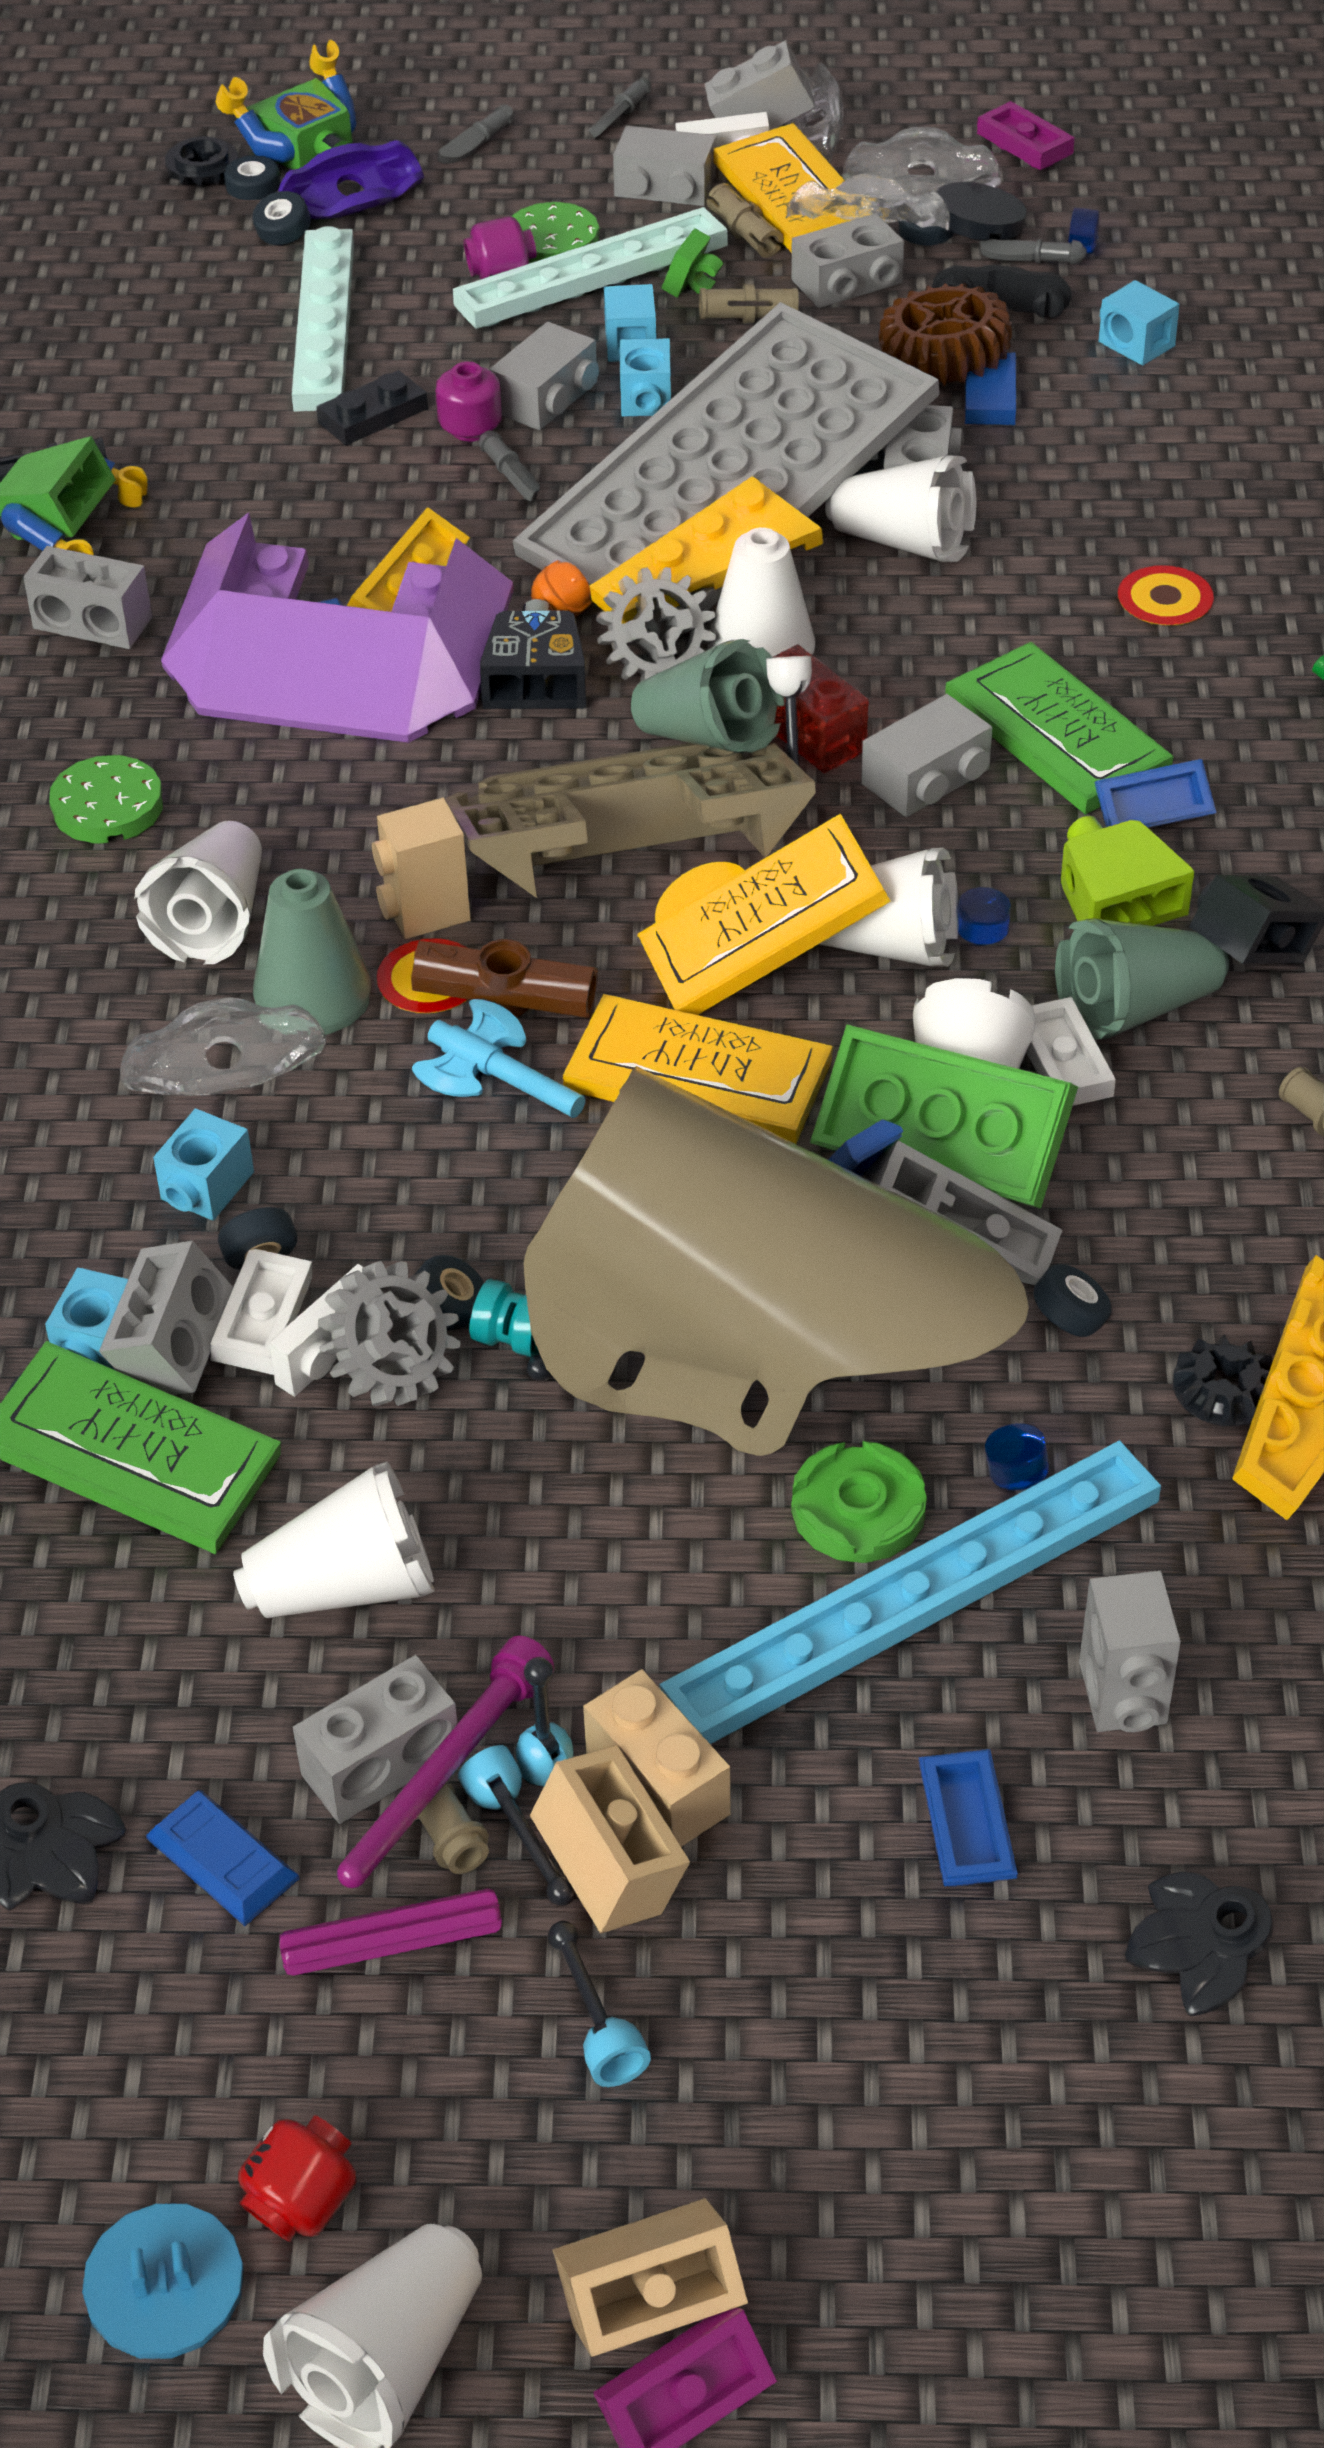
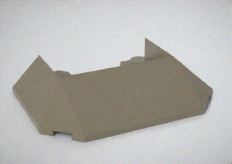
[444,743,816,898]

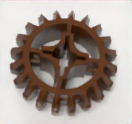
[878,283,1012,386]

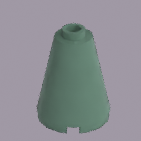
[631,639,785,753]
[253,869,371,1036]
[1055,918,1229,1039]

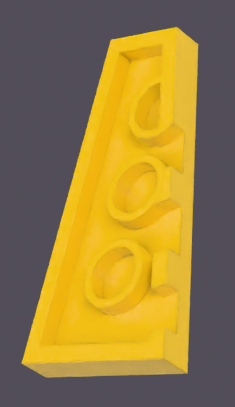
[590,476,823,624]
[1232,1255,1324,1520]

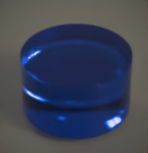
[1068,207,1100,254]
[958,887,1011,945]
[985,1423,1049,1490]

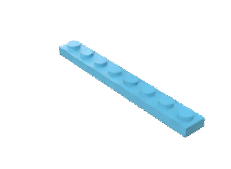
[659,1440,1161,1744]

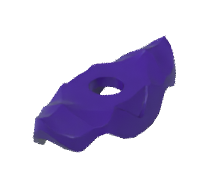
[278,140,425,219]

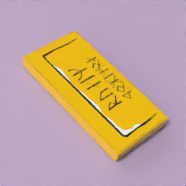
[713,123,874,253]
[638,814,891,1015]
[563,994,833,1144]

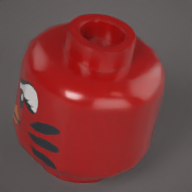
[238,2115,357,2242]

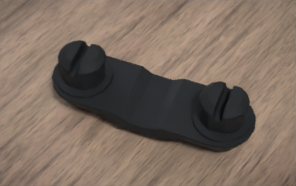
[932,265,1072,318]

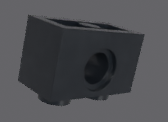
[1189,874,1324,964]

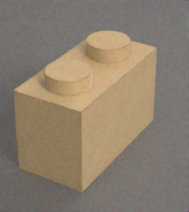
[372,797,471,939]
[583,1669,730,1847]
[530,1745,690,1934]
[553,2198,748,2357]

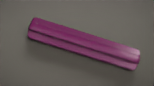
[279,1888,502,1976]

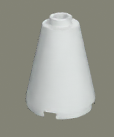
[825,455,977,562]
[708,527,815,658]
[134,821,262,965]
[819,848,959,967]
[913,978,1036,1069]
[233,1461,435,1618]
[263,2224,482,2448]

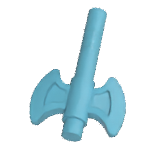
[412,999,585,1118]

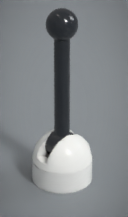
[766,656,812,767]

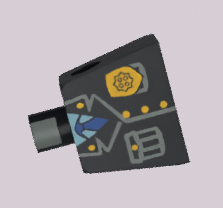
[480,599,587,709]

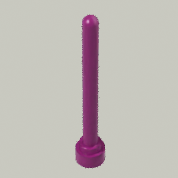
[337,1636,554,1888]

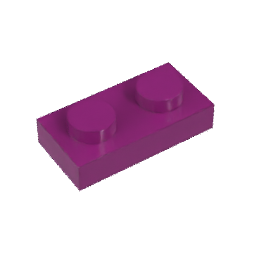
[977,101,1075,170]
[593,2307,777,2448]

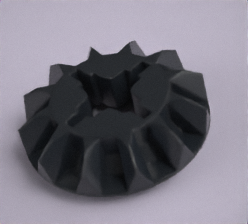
[165,136,238,187]
[1172,1334,1273,1426]

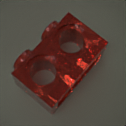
[772,644,869,774]

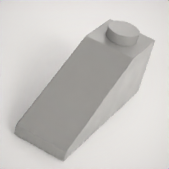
[864,1140,1062,1285]

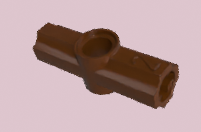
[411,939,598,1018]

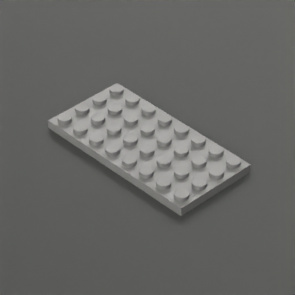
[513,302,939,638]

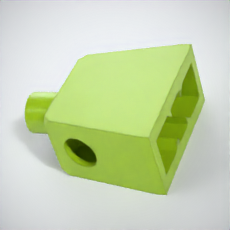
[1061,816,1194,926]

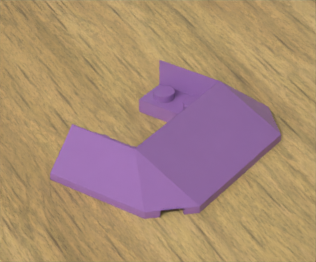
[161,512,514,743]

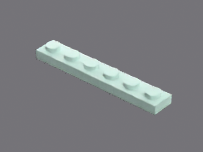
[453,207,727,329]
[292,227,354,412]

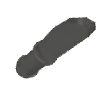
[588,77,652,138]
[437,105,515,164]
[980,239,1087,265]
[479,430,540,501]

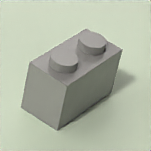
[705,40,815,130]
[613,126,716,206]
[489,321,599,431]
[861,694,992,818]

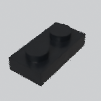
[316,370,428,446]

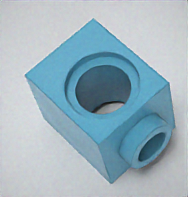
[1099,280,1180,366]
[604,284,656,362]
[620,338,671,416]
[153,1108,254,1221]
[45,1267,128,1371]

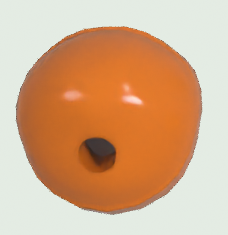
[531,560,591,617]

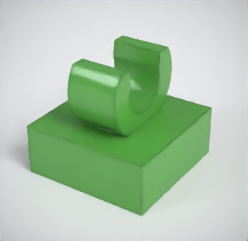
[661,228,723,298]

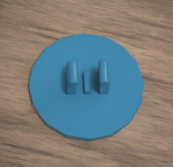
[82,2204,244,2359]

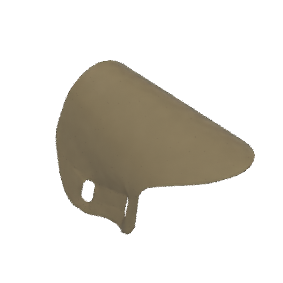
[523,1066,1029,1456]

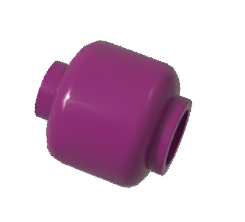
[463,216,537,280]
[436,362,502,441]

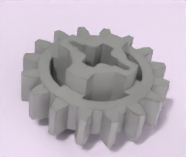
[596,567,716,681]
[318,1261,460,1406]

